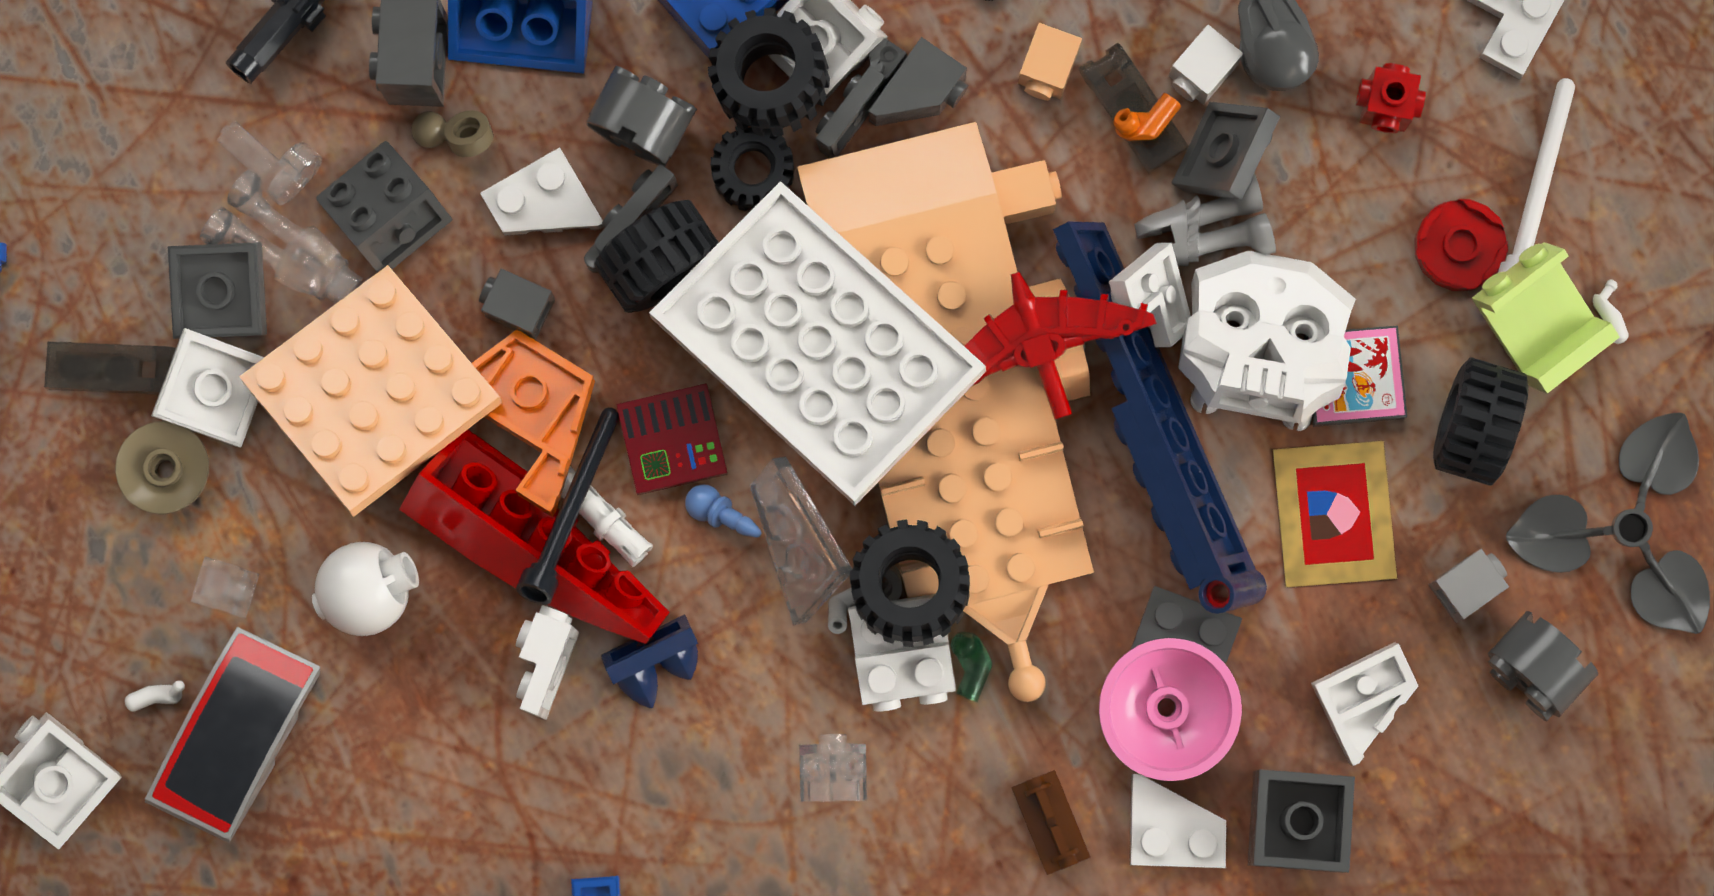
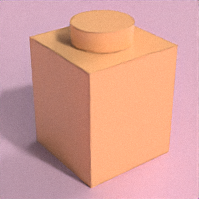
[1018,23,1082,101]
[992,160,1062,225]

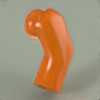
[1113,93,1181,141]

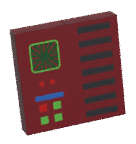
[616,383,728,495]

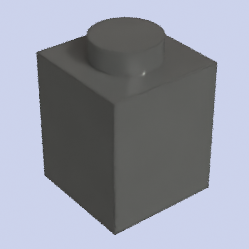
[479,268,555,340]

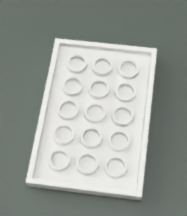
[649,181,986,506]

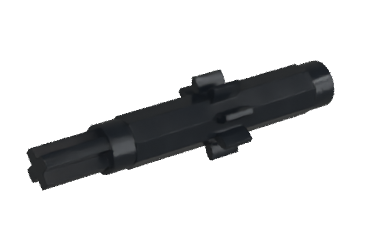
[226,0,326,84]

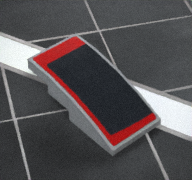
[145,627,321,843]

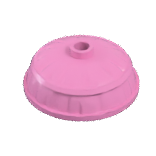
[1099,638,1242,781]

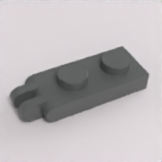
[584,163,678,273]

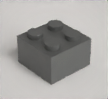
[369,0,448,107]
[1247,769,1355,873]

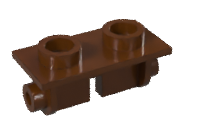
[1011,770,1091,875]

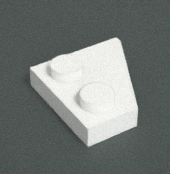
[480,147,603,235]
[1311,642,1418,766]
[1130,774,1226,868]

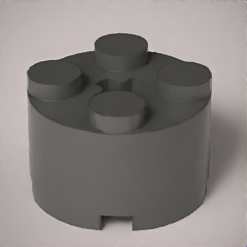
[586,66,697,166]
[1488,611,1598,721]

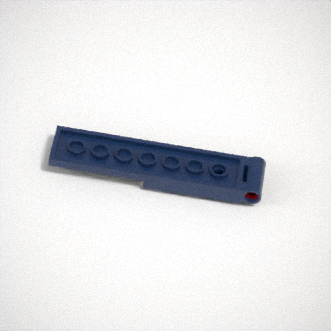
[1053,221,1267,614]

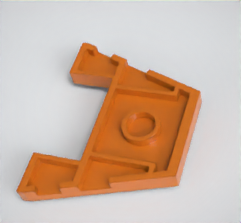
[472,329,595,517]

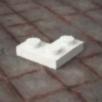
[1467,0,1564,79]
[1109,243,1191,347]

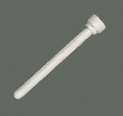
[1498,78,1575,273]

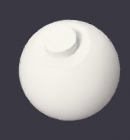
[312,542,419,636]

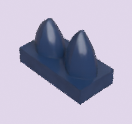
[601,614,698,708]

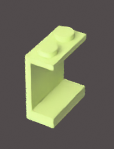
[1472,242,1620,393]

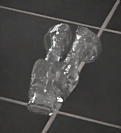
[200,169,363,304]

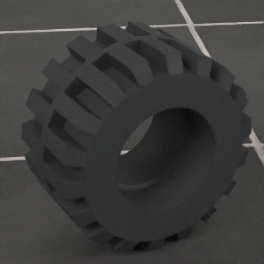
[708,8,830,136]
[594,200,719,313]
[1433,357,1529,486]
[850,519,970,647]

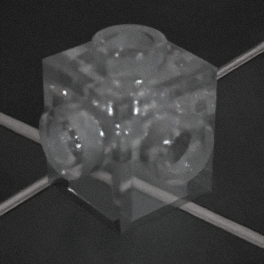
[799,734,867,802]

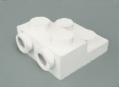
[768,0,888,100]
[848,594,956,712]
[516,605,580,720]
[0,712,122,850]

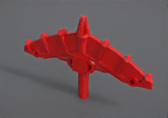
[960,272,1157,420]

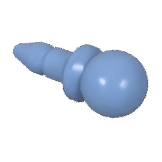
[685,484,762,538]

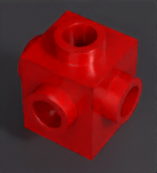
[1356,63,1426,133]

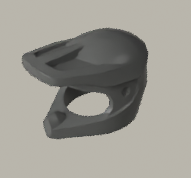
[1238,0,1319,91]

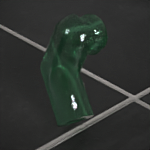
[950,632,992,703]

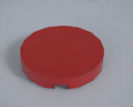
[1414,199,1508,291]

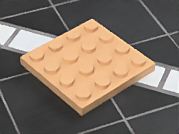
[239,265,502,517]

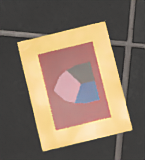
[1273,441,1397,588]

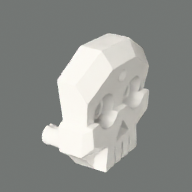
[1178,251,1356,431]

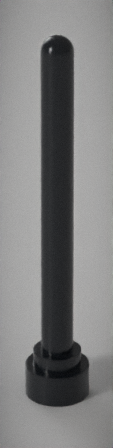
[516,407,619,605]

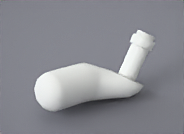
[1592,280,1629,344]
[125,681,185,712]

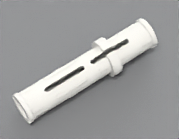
[561,466,653,567]

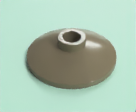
[115,421,209,514]

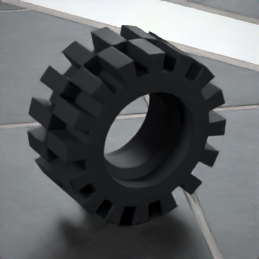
[710,126,794,211]

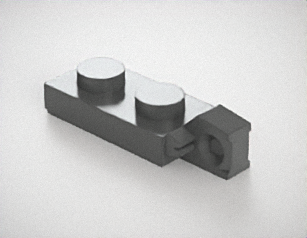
[815,38,907,158]

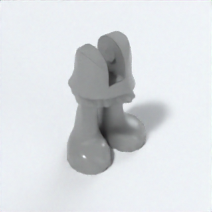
[1134,173,1276,266]

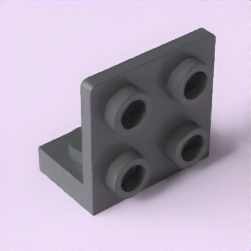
[316,141,453,273]

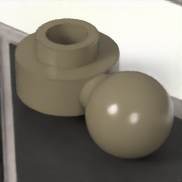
[411,110,494,157]

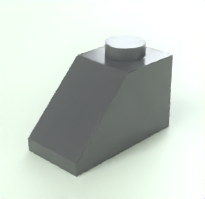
[868,37,969,126]

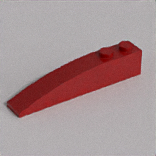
[399,430,670,644]

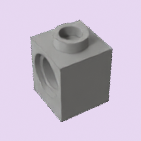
[1429,549,1509,623]

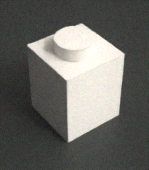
[1169,25,1244,105]

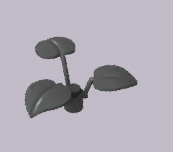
[1506,413,1710,634]

